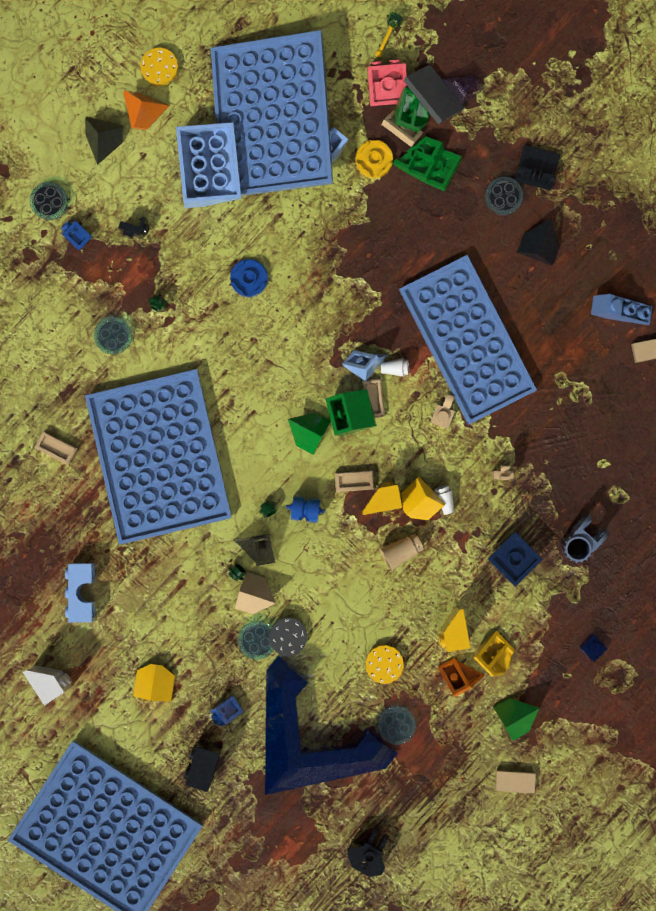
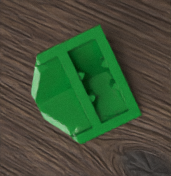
[394,87,429,132]

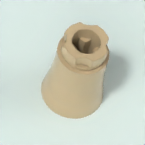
[379,534,424,572]

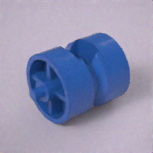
[286,495,325,523]

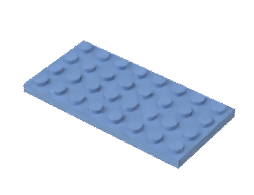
[399,255,537,425]

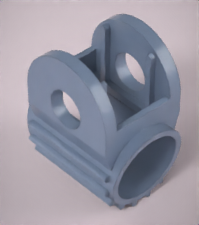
[561,513,609,563]

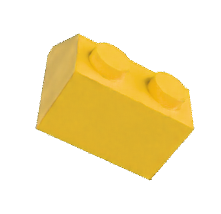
[362,482,402,515]
[438,606,470,652]

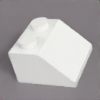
[23,665,73,706]

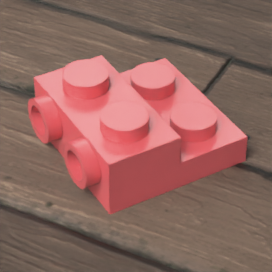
[367,59,407,106]

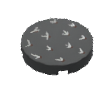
[269,618,307,656]

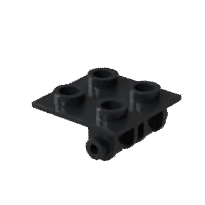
[515,145,561,191]

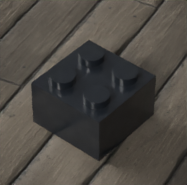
[184,740,223,792]

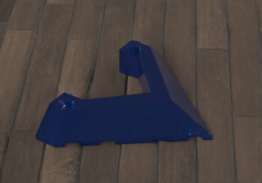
[265,655,398,795]

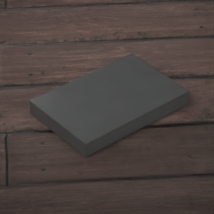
[403,65,465,125]

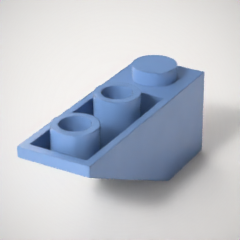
[591,294,652,325]

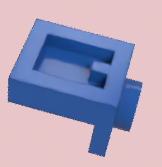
[60,220,92,251]
[210,696,244,727]

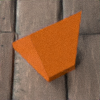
[123,90,170,130]
[438,658,485,697]

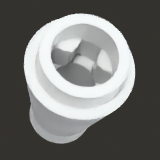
[381,358,409,377]
[434,485,455,515]

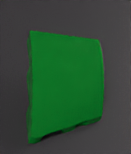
[393,136,462,191]

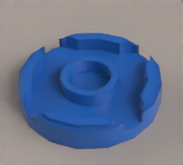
[230,259,268,298]

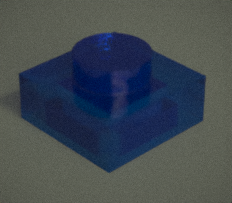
[579,634,607,662]

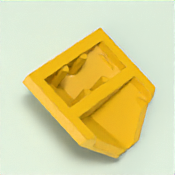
[402,477,445,520]
[474,631,514,676]
[133,664,175,702]

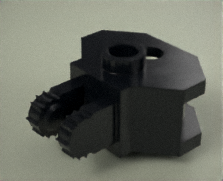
[347,828,389,877]

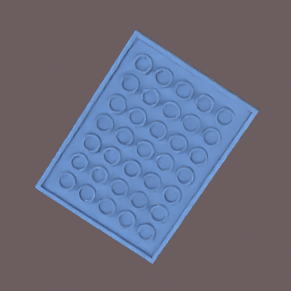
[211,30,334,196]
[85,369,232,545]
[7,740,203,911]

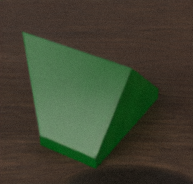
[288,413,331,455]
[493,697,539,741]

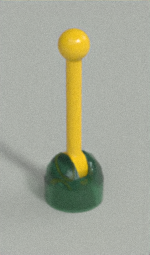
[375,12,404,58]

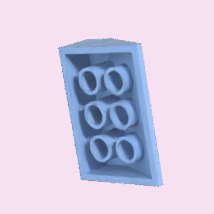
[176,122,241,208]

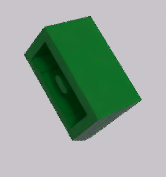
[325,389,377,437]

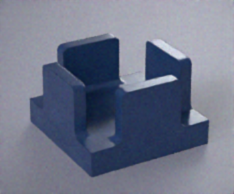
[487,532,543,587]

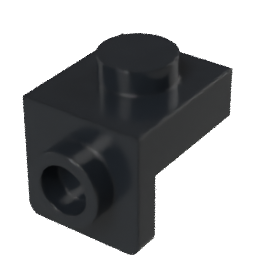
[118,217,150,240]

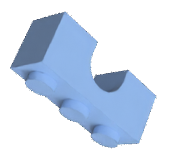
[65,563,95,623]

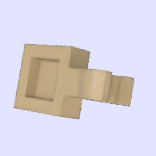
[430,394,455,429]
[492,465,514,480]

